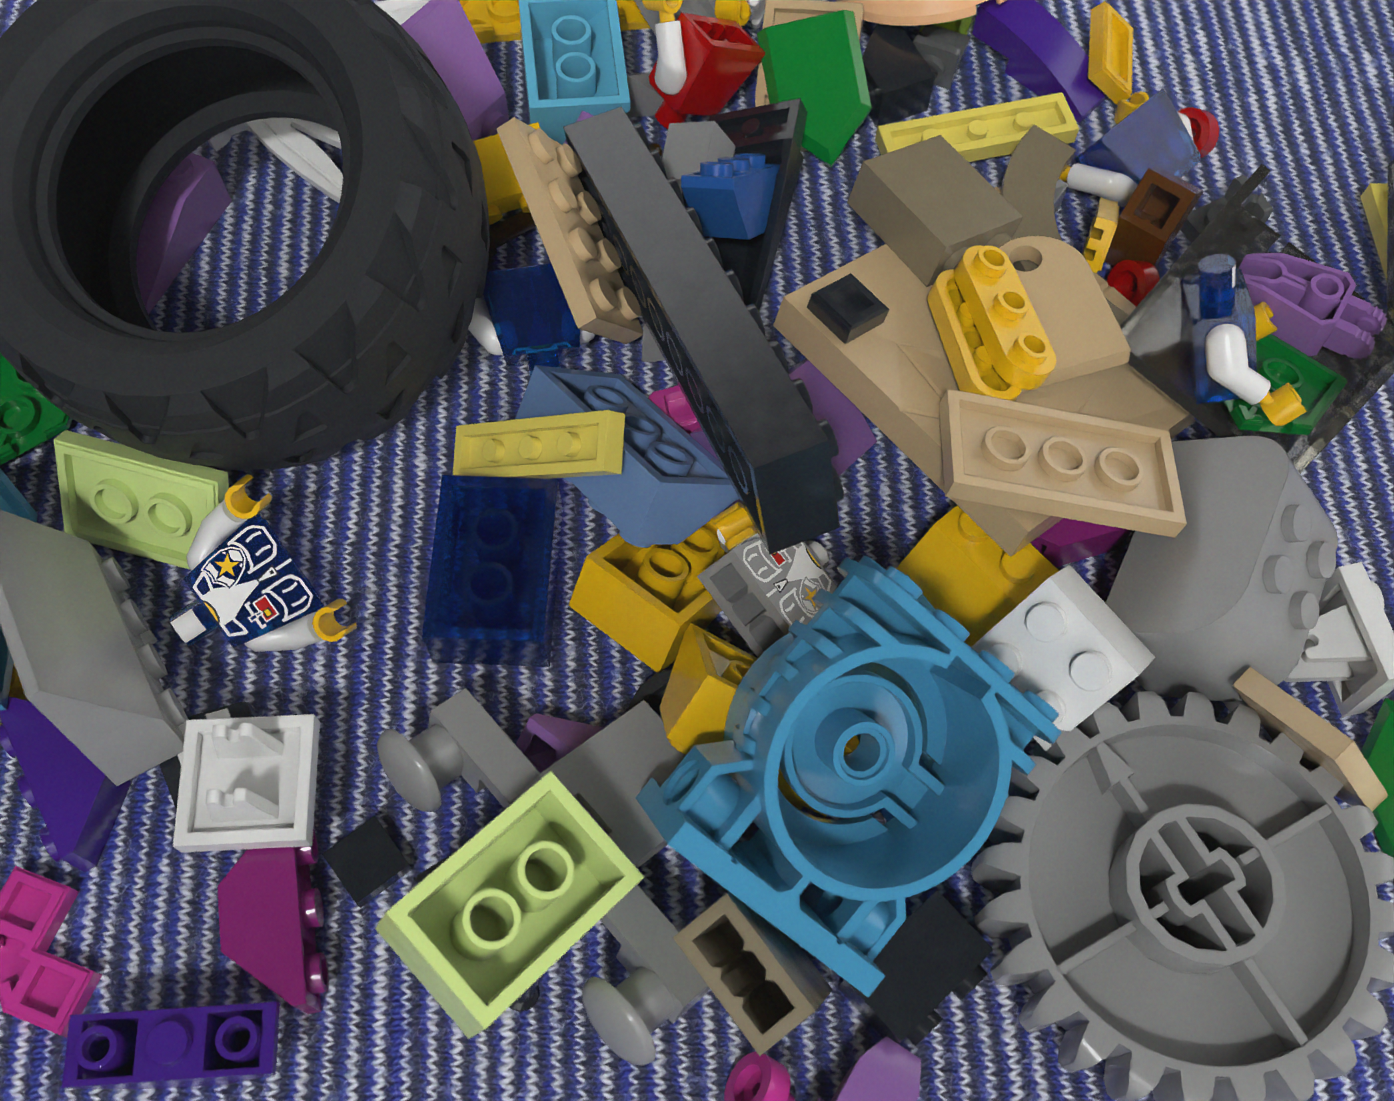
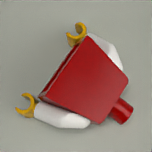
[642,0,766,129]

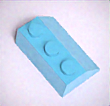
[519,0,631,145]

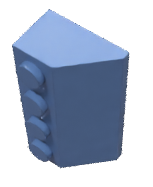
[515,365,739,548]

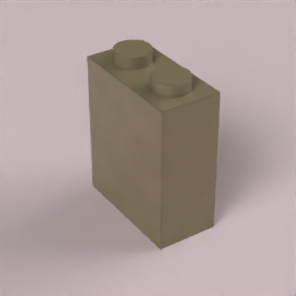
[847,135,1023,287]
[673,892,833,1056]

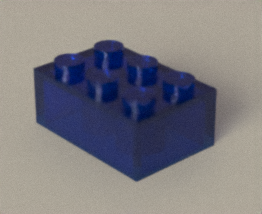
[422,475,563,667]

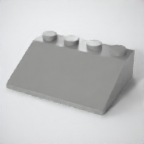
[0,510,188,786]

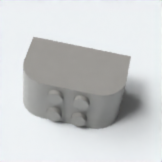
[1106,436,1338,702]

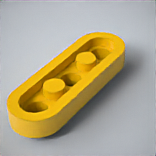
[954,245,1057,390]
[927,269,1022,401]

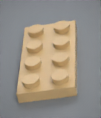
[496,117,643,344]
[939,388,1187,538]

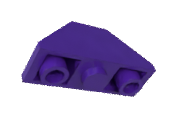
[0,696,131,872]
[62,1001,280,1089]

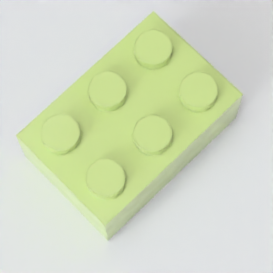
[375,771,644,1039]

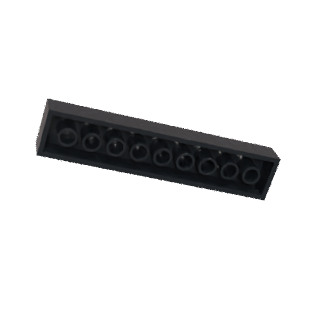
[563,106,844,555]

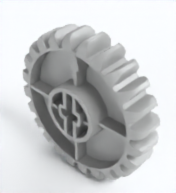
[971,691,1394,1101]

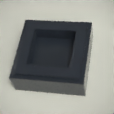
[806,273,889,344]
[322,816,413,908]

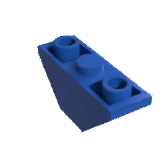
[681,153,780,240]

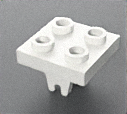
[1284,562,1394,717]
[173,714,320,853]

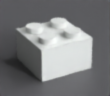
[972,565,1155,751]

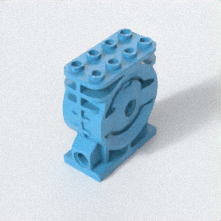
[635,555,1061,997]

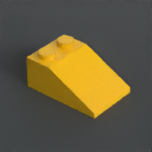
[568,512,727,673]

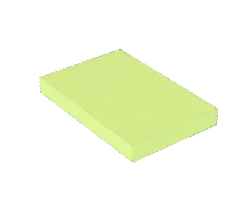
[53,430,232,578]

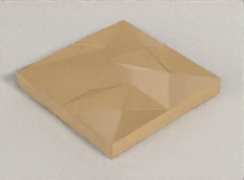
[773,186,1220,557]

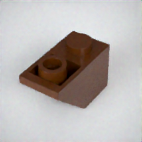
[1105,166,1204,268]

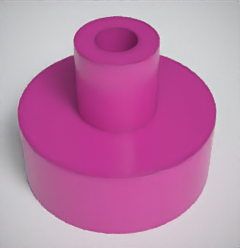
[724,1051,795,1101]

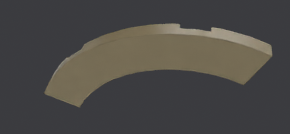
[1000,125,1129,329]

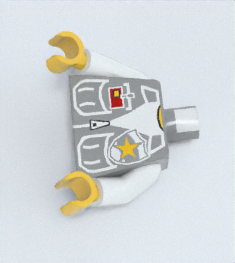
[697,501,837,658]

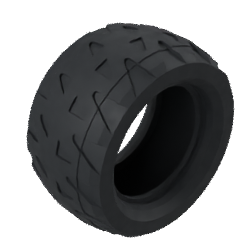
[0,0,490,471]

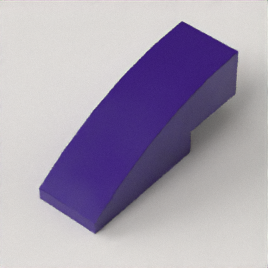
[972,0,1108,123]

